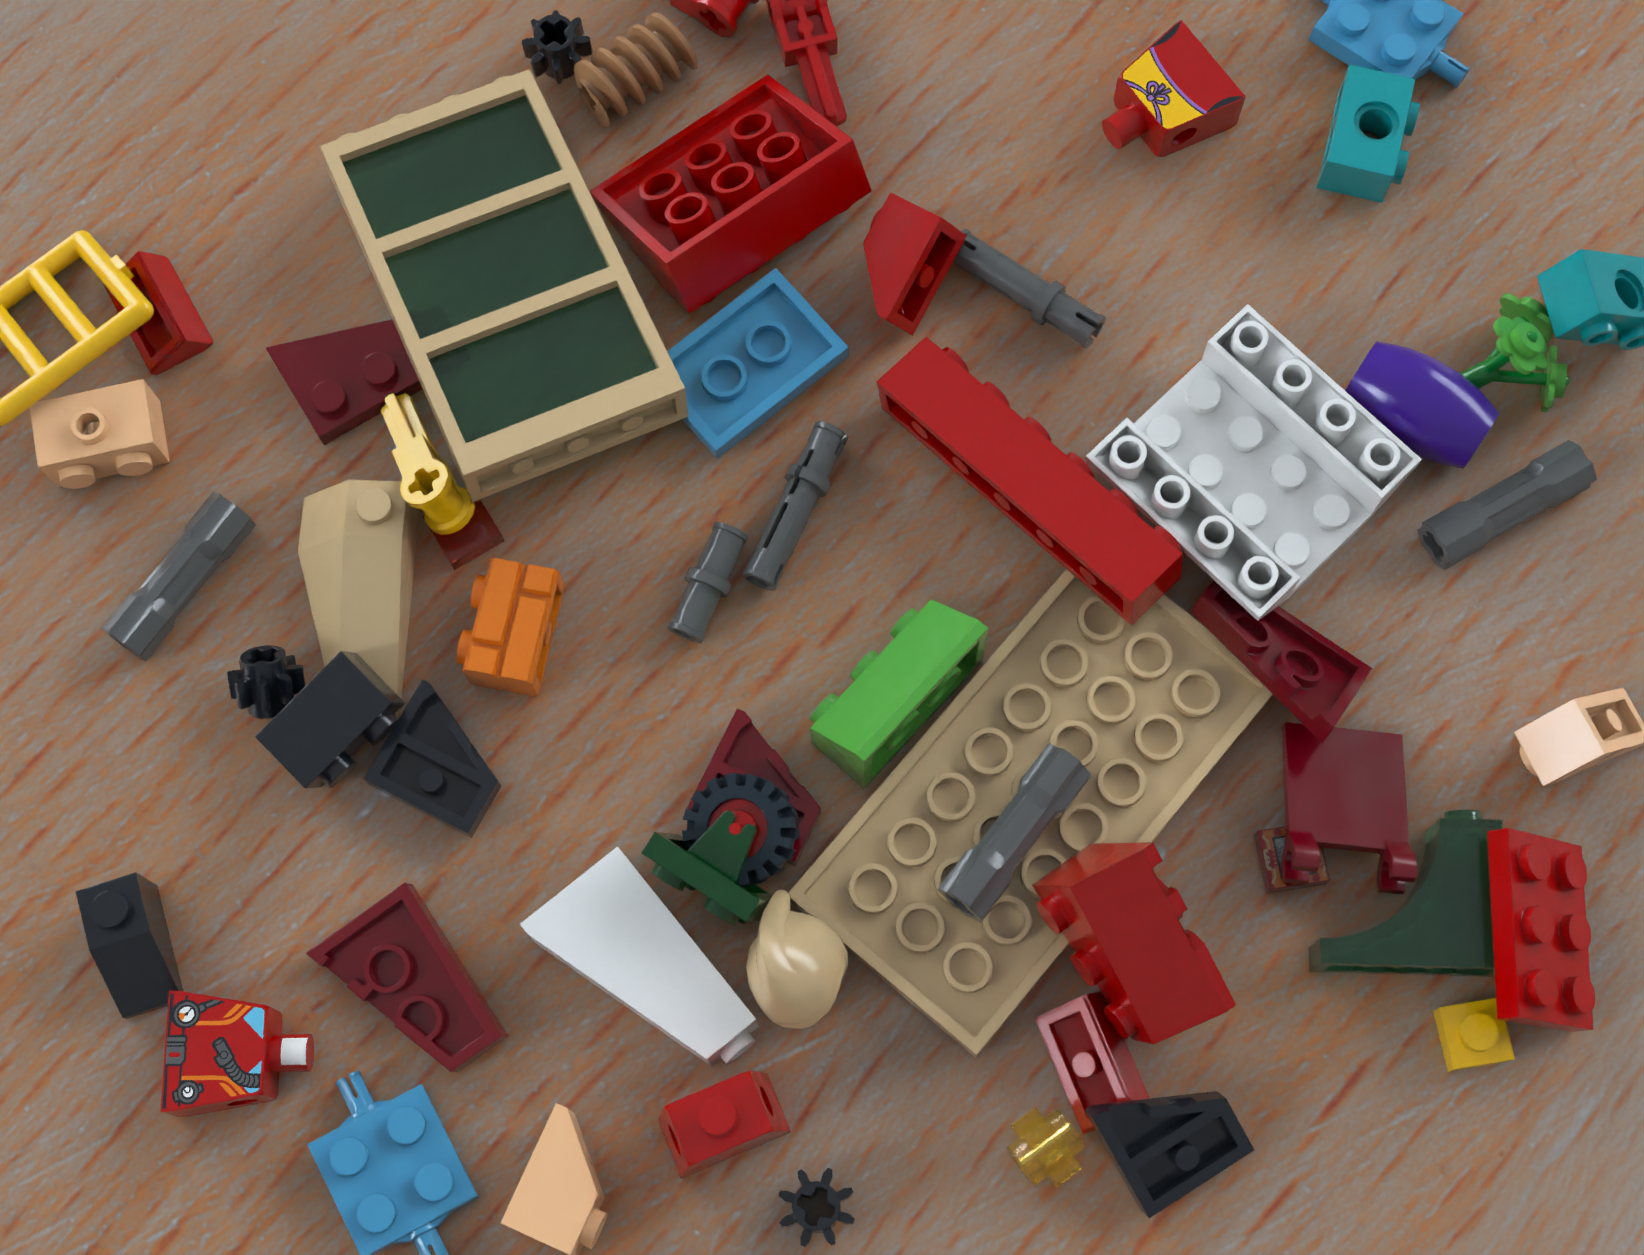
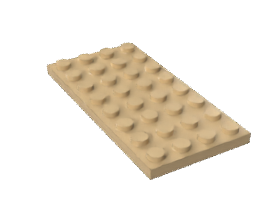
[788,569,1273,1058]

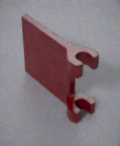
[1281,722,1417,895]

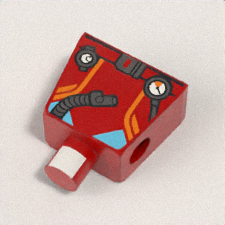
[160,991,314,1117]

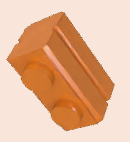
[457,558,565,697]

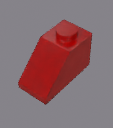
[863,192,967,336]

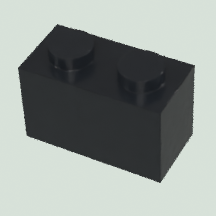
[255,651,405,789]

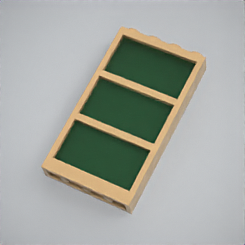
[320,69,689,502]

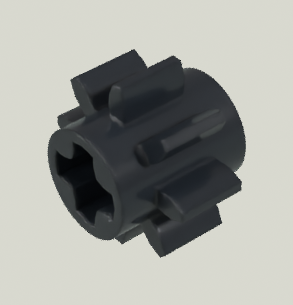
[522,10,593,84]
[227,645,306,719]
[779,1168,855,1247]

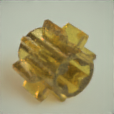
[1006,1107,1085,1188]

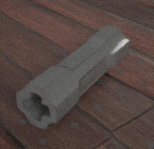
[1417,440,1597,570]
[101,492,256,662]
[938,743,1092,923]

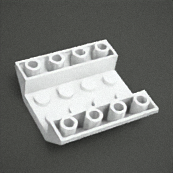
[1085,304,1422,621]

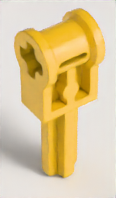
[381,393,475,535]

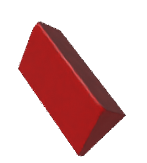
[104,251,213,375]
[1035,991,1150,1135]

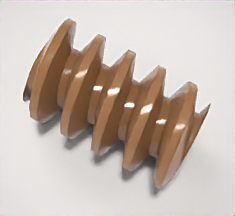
[573,12,698,128]

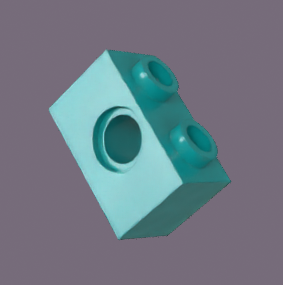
[1316,64,1420,203]
[1537,249,1644,350]

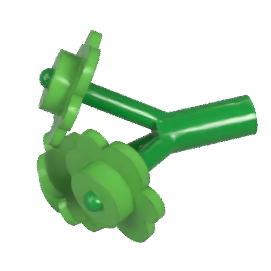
[1460,293,1570,412]

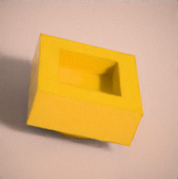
[1433,998,1515,1072]

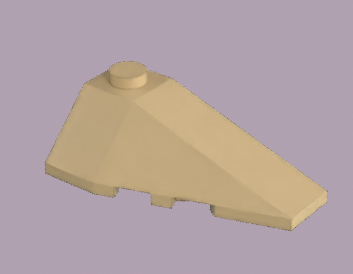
[298,479,420,719]

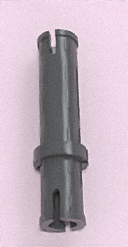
[953,229,1106,348]
[742,421,849,591]

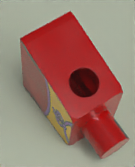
[1102,20,1246,157]

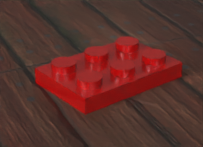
[1487,828,1595,1032]

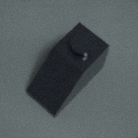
[75,872,183,1019]

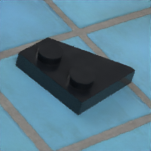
[364,679,501,838]
[1085,1091,1254,1218]

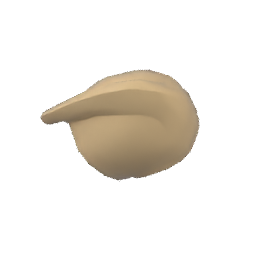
[746,890,848,1029]

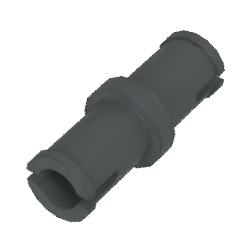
[668,522,748,643]

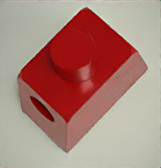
[658,1070,791,1179]

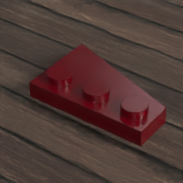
[266,308,472,445]
[306,882,509,1072]

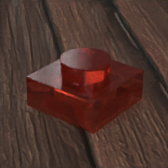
[422,499,504,570]

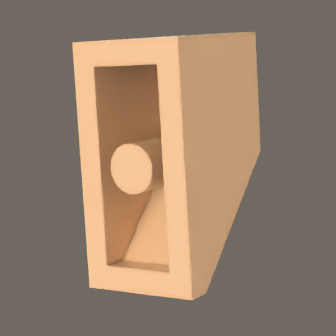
[1514,687,1644,786]
[501,1103,607,1255]

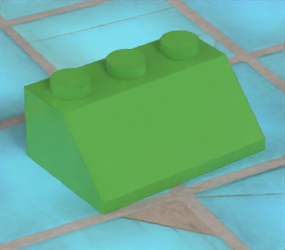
[810,599,988,789]

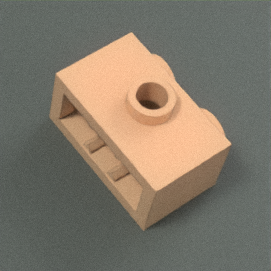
[30,379,170,489]

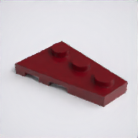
[1191,581,1373,744]

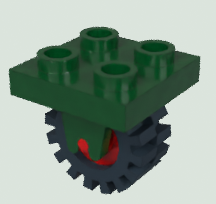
[641,773,800,925]

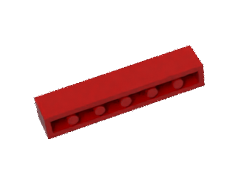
[877,337,1183,626]

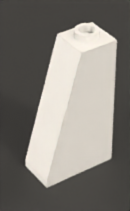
[520,847,759,1066]

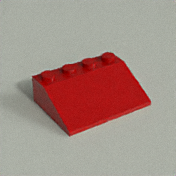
[589,74,872,314]

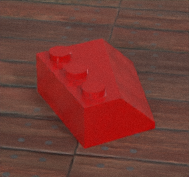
[1032,842,1236,1045]

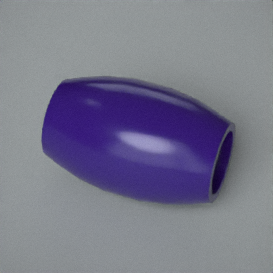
[1345,341,1499,469]

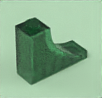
[1309,809,1503,977]

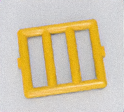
[0,230,154,427]

